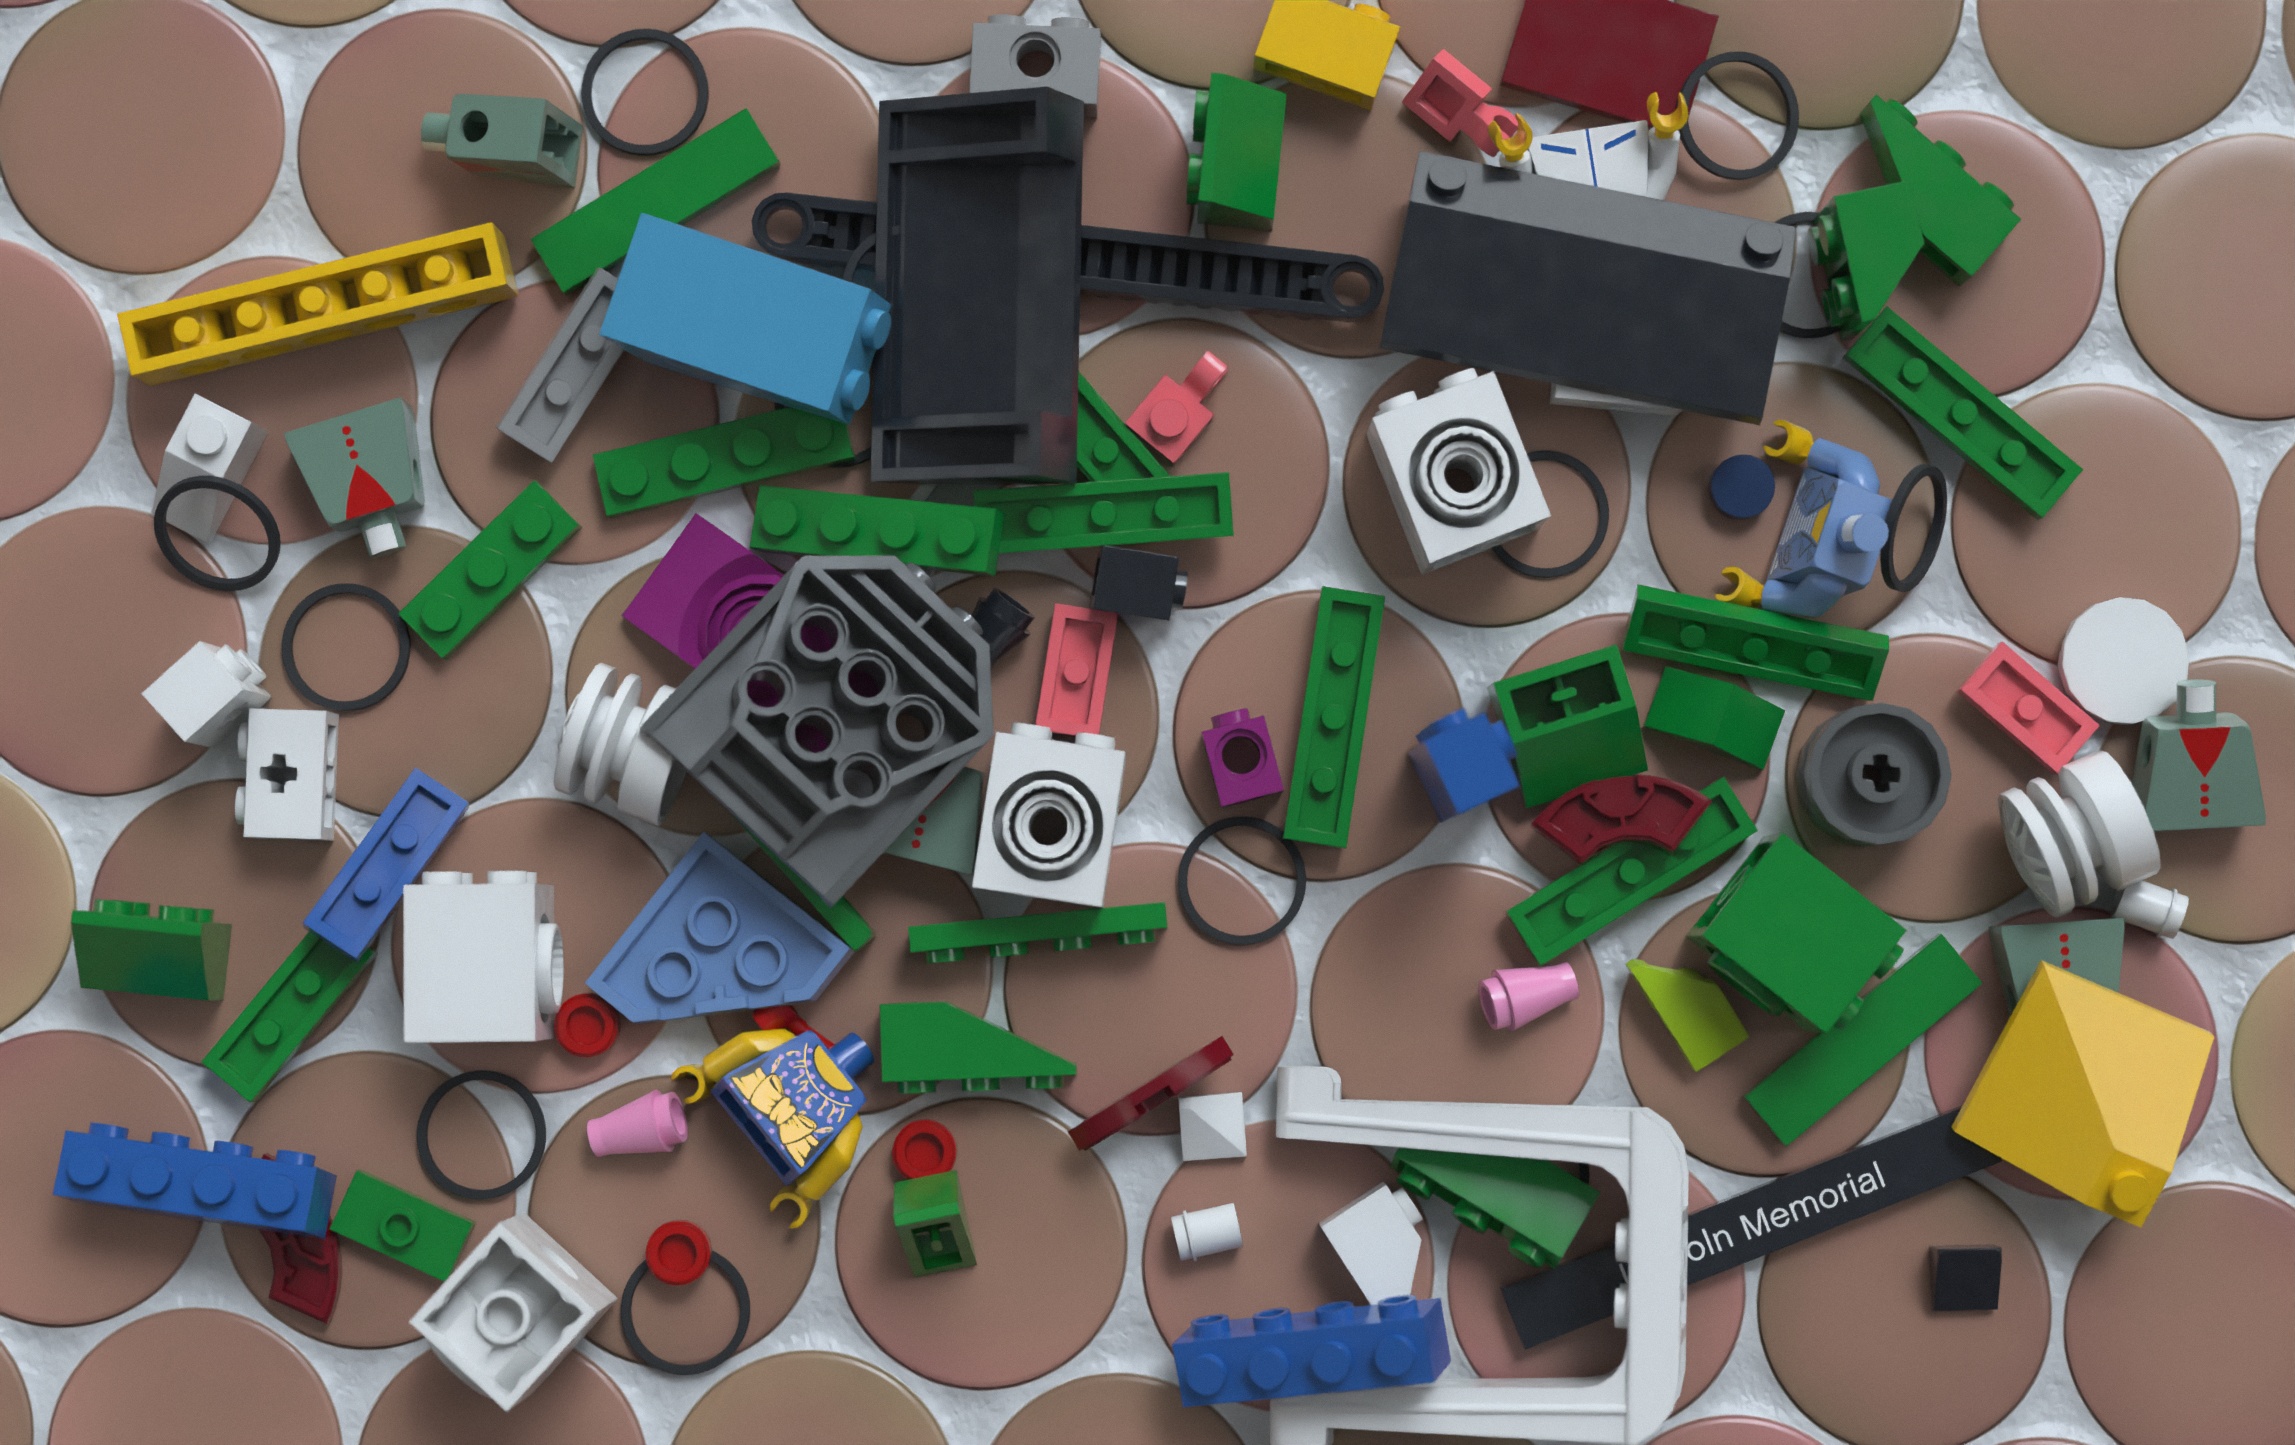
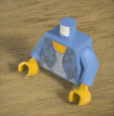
[1715,420,1892,617]

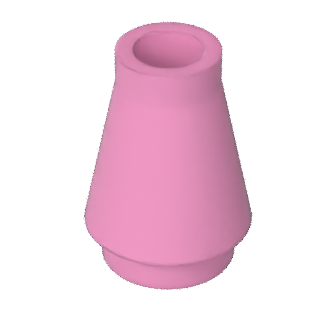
[1478,962,1579,1032]
[587,1089,688,1157]

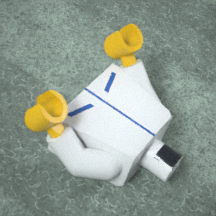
[1488,92,1688,200]

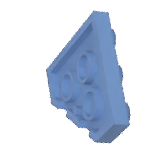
[585,832,855,1024]

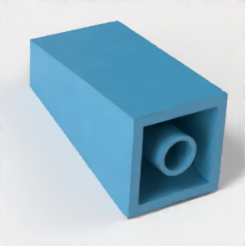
[599,213,891,425]

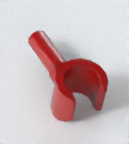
[753,1005,835,1049]

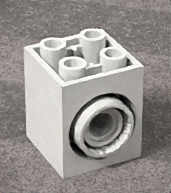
[1366,368,1551,575]
[972,722,1127,908]
[404,871,564,1043]
[409,1213,618,1412]

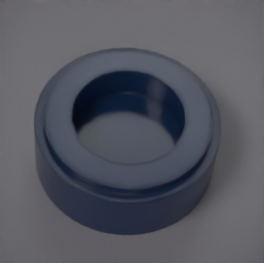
[1709,454,1775,520]

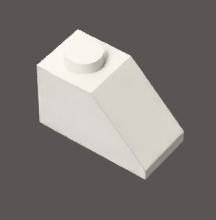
[151,394,268,544]
[1319,1181,1423,1305]

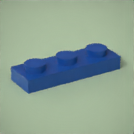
[303,767,469,963]

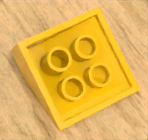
[1951,960,2214,1228]

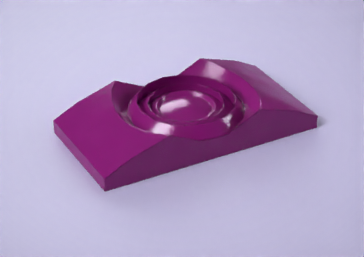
[622,513,878,753]

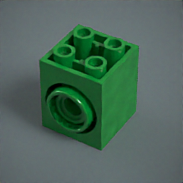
[1686,833,1907,1034]

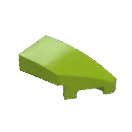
[1625,959,1750,1072]

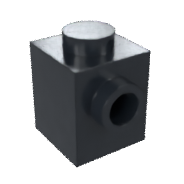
[1089,545,1188,621]

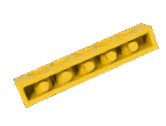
[117,222,519,386]

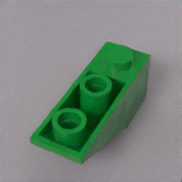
[1859,94,2022,287]
[880,1001,1077,1094]
[1390,1147,1601,1269]

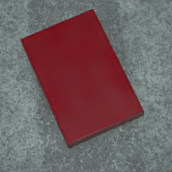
[1500,0,1719,140]

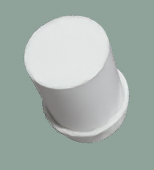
[2110,881,2189,939]
[1171,1203,1243,1261]

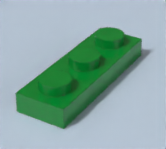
[398,480,582,660]
[201,932,378,1103]

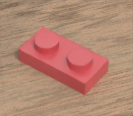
[1036,603,1118,737]
[1956,641,2100,775]

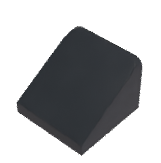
[1929,1244,2002,1311]

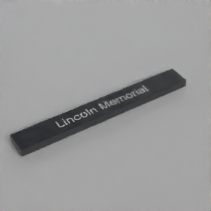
[1500,1105,2002,1350]

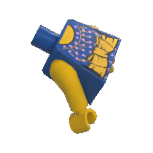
[671,1029,874,1229]

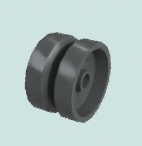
[1795,702,1952,847]

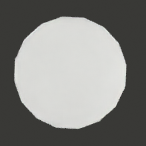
[2058,597,2189,725]

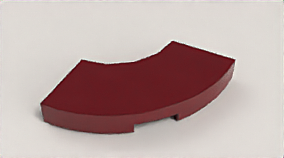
[1531,775,1712,866]
[1067,1036,1234,1151]
[258,1153,342,1324]

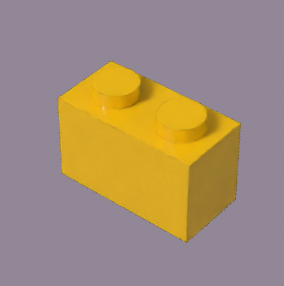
[1253,0,1400,111]

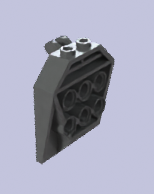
[640,556,994,908]

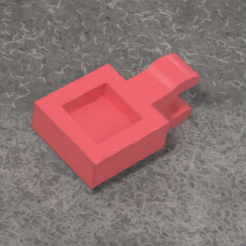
[1402,49,1518,157]
[1125,351,1228,465]

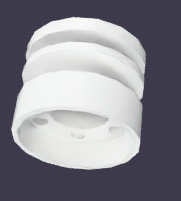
[553,663,687,826]
[1997,750,2161,918]

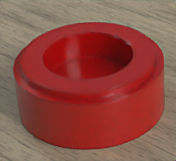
[554,993,621,1057]
[892,1119,958,1180]
[646,1220,712,1286]

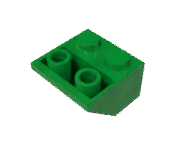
[1186,72,1287,231]
[1808,180,1924,341]
[1487,644,1648,809]
[71,899,232,1001]

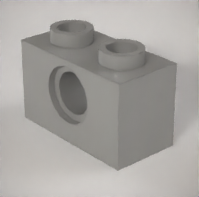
[970,14,1101,117]

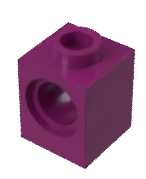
[1201,708,1284,808]

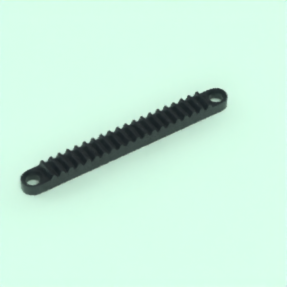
[752,192,1384,323]

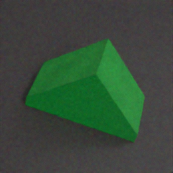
[1643,666,1785,770]
[893,1170,977,1277]

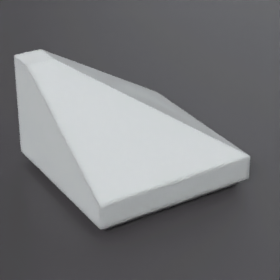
[1178,1092,1247,1161]

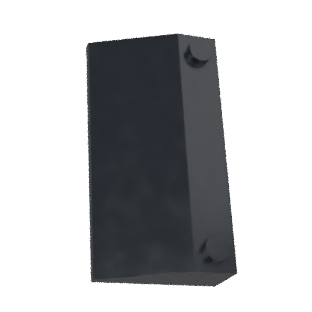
[871,86,1084,485]
[1380,151,1797,426]

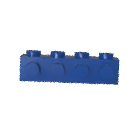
[1407,708,1520,823]
[53,1122,337,1239]
[1172,1295,1451,1407]

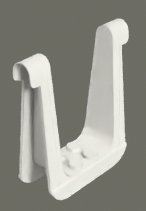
[1269,1066,1689,1445]

